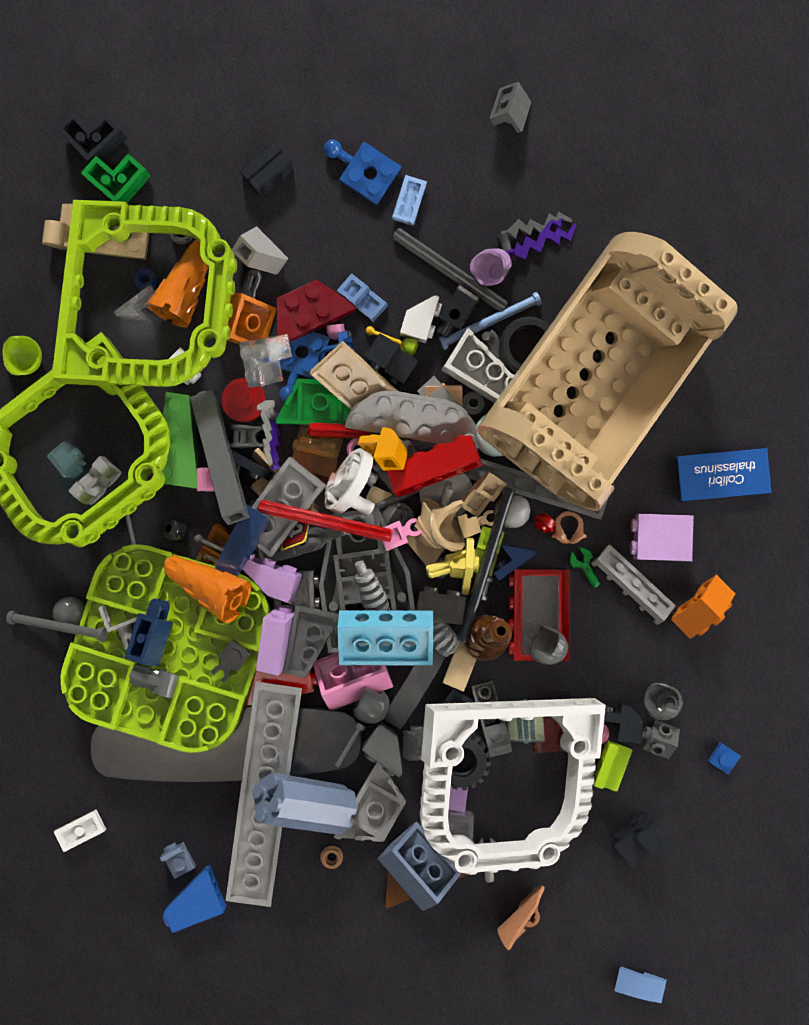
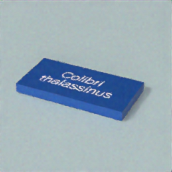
[676,448,772,501]

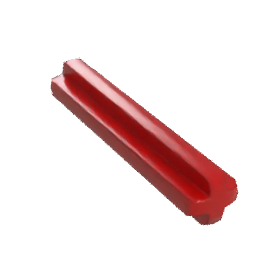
[308,423,374,439]

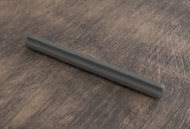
[393,228,508,312]

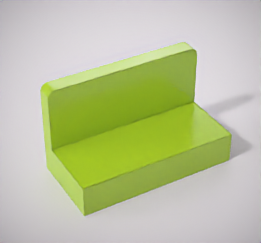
[593,740,632,791]

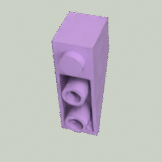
[243,553,303,603]

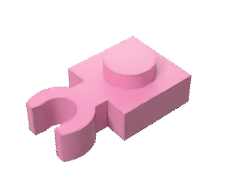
[382,519,421,551]

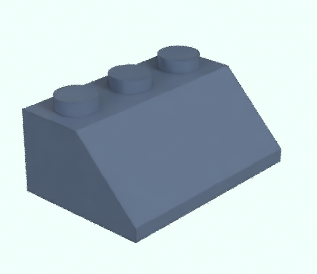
[378,822,461,911]

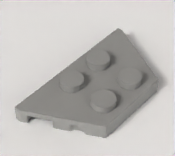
[334,761,406,842]

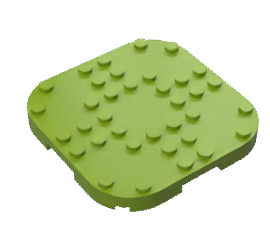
[61,544,271,753]

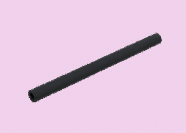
[457,487,515,643]

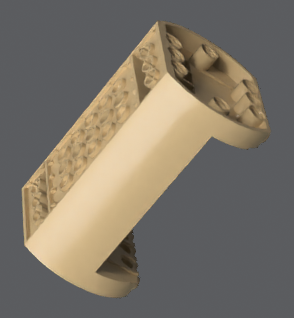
[477,232,737,511]

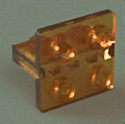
[292,425,344,477]

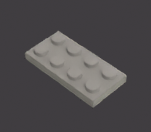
[252,457,326,557]

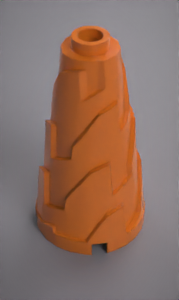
[147,240,208,328]
[163,555,251,623]

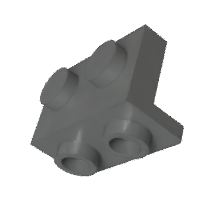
[288,570,320,610]

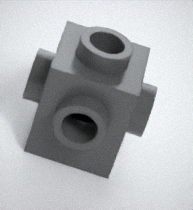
[642,719,680,759]

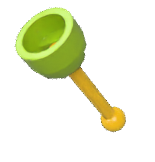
[366,326,419,357]

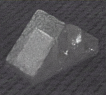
[114,285,156,324]

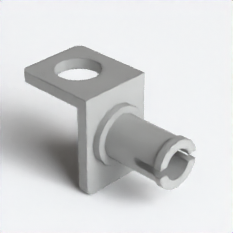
[98,606,137,650]

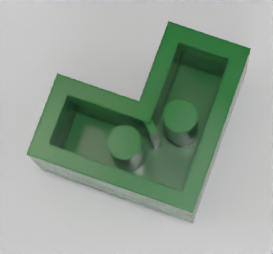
[81,154,151,203]

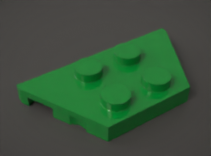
[275,379,351,425]

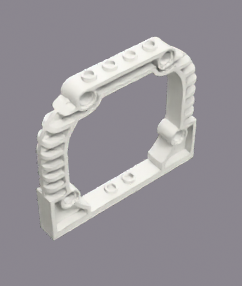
[420,698,605,875]

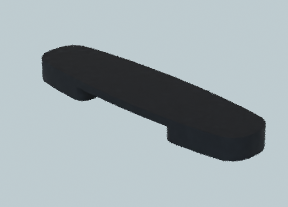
[91,705,361,782]

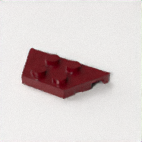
[277,279,356,348]

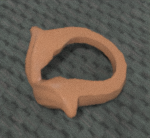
[552,511,587,544]

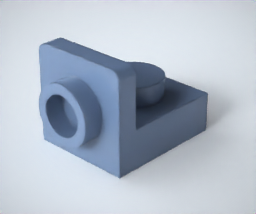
[160,842,196,878]

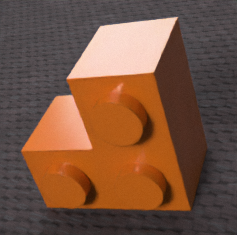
[671,575,735,639]

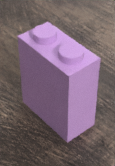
[630,514,693,561]
[256,605,295,676]

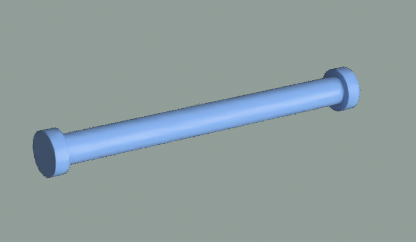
[439,292,542,350]

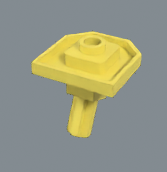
[426,538,479,595]

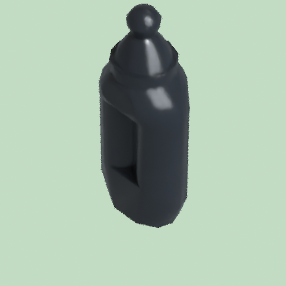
[240,268,263,299]

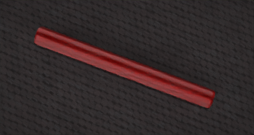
[258,500,393,542]

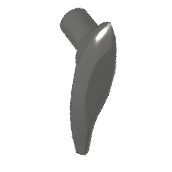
[482,330,499,359]

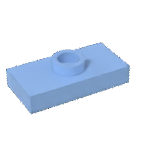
[392,175,427,226]

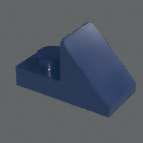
[493,545,536,581]

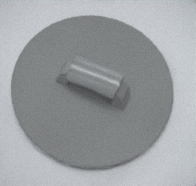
[419,473,472,517]

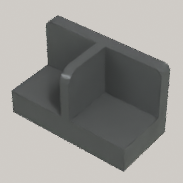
[489,82,531,133]

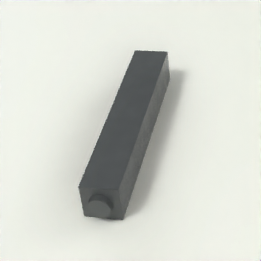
[190,390,250,525]

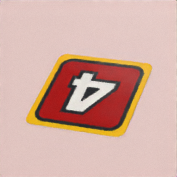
[280,506,312,551]

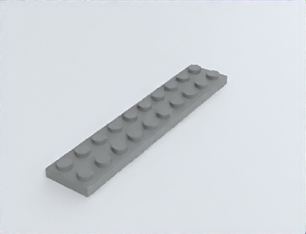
[226,682,302,907]

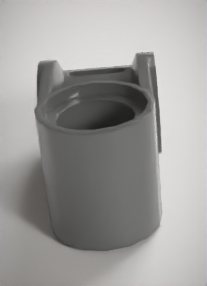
[230,425,265,449]

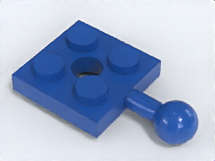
[324,139,401,206]
[273,332,330,403]

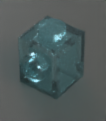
[46,442,86,478]

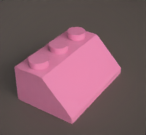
[313,652,393,710]

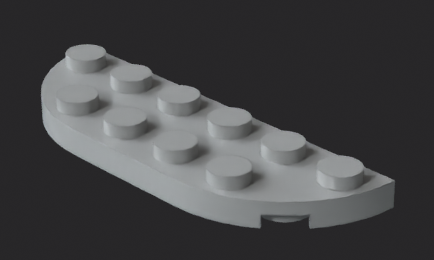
[345,391,478,450]

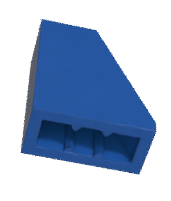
[163,865,226,933]

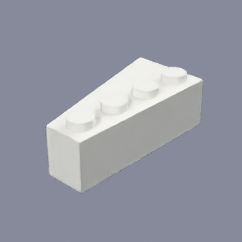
[442,328,514,403]

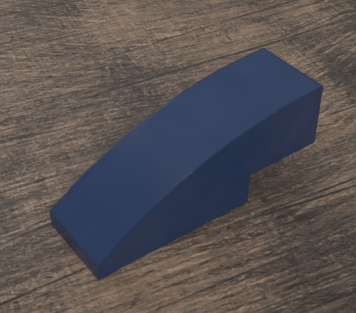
[215,505,270,577]

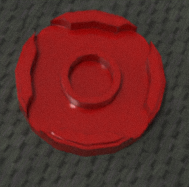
[221,378,267,423]

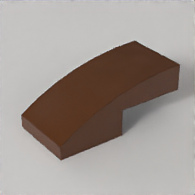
[196,522,232,566]

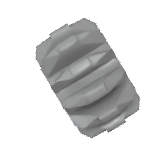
[433,617,461,657]

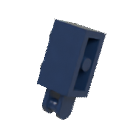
[124,598,173,666]

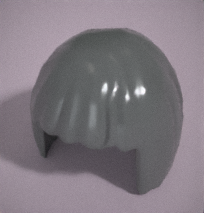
[531,625,568,665]
[644,683,683,720]
[353,687,390,724]

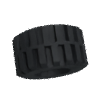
[446,732,491,790]

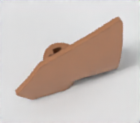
[497,886,545,950]

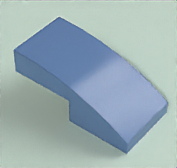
[337,273,388,323]
[614,967,667,1003]

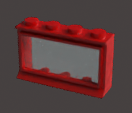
[508,569,570,662]

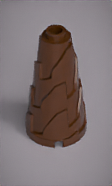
[464,615,512,661]

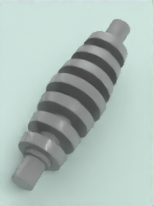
[355,561,390,611]

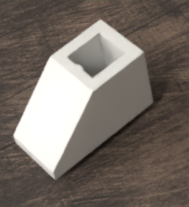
[400,296,442,343]

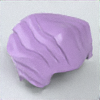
[470,249,512,286]

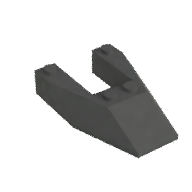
[319,508,415,653]

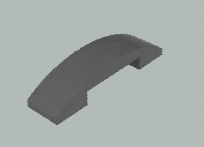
[384,647,446,730]

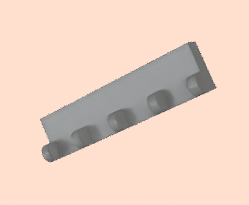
[591,544,676,625]

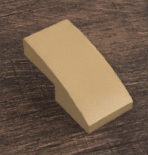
[461,471,507,517]
[442,641,477,691]

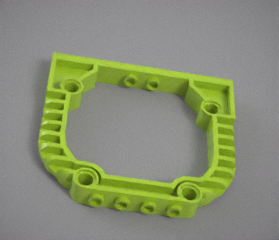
[52,200,237,387]
[0,332,171,547]

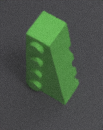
[162,392,200,489]

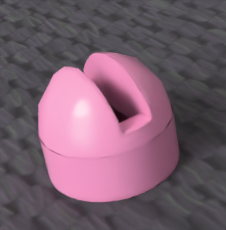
[326,324,345,340]

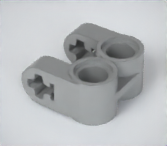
[69,456,122,505]

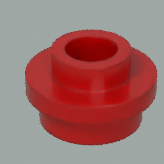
[534,512,555,533]

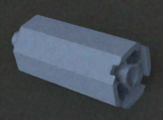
[252,772,357,835]

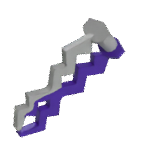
[257,400,280,470]

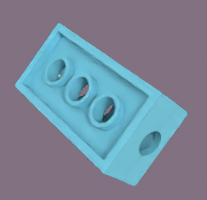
[338,611,433,665]

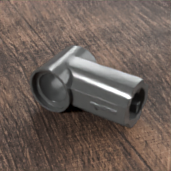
[129,664,179,698]

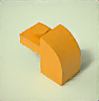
[358,427,407,471]

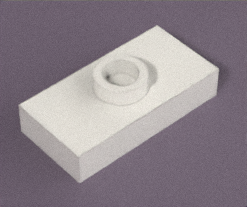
[54,810,106,852]

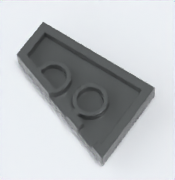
[283,605,339,678]

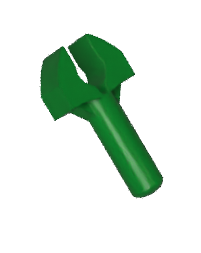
[569,547,600,588]

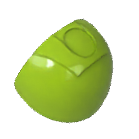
[3,336,42,375]

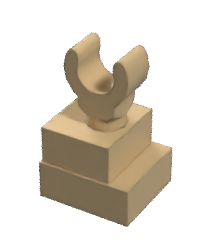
[457,510,494,538]

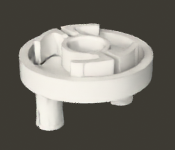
[325,448,378,516]

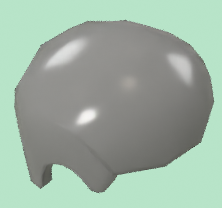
[494,494,531,528]

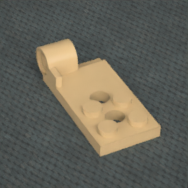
[42,204,150,260]

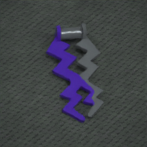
[497,211,576,260]

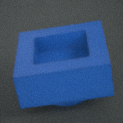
[708,742,741,775]

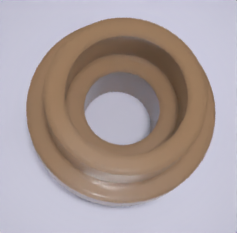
[320,845,343,869]

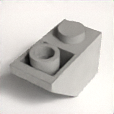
[232,227,288,274]

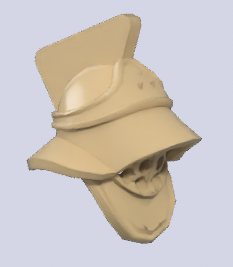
[406,498,465,566]

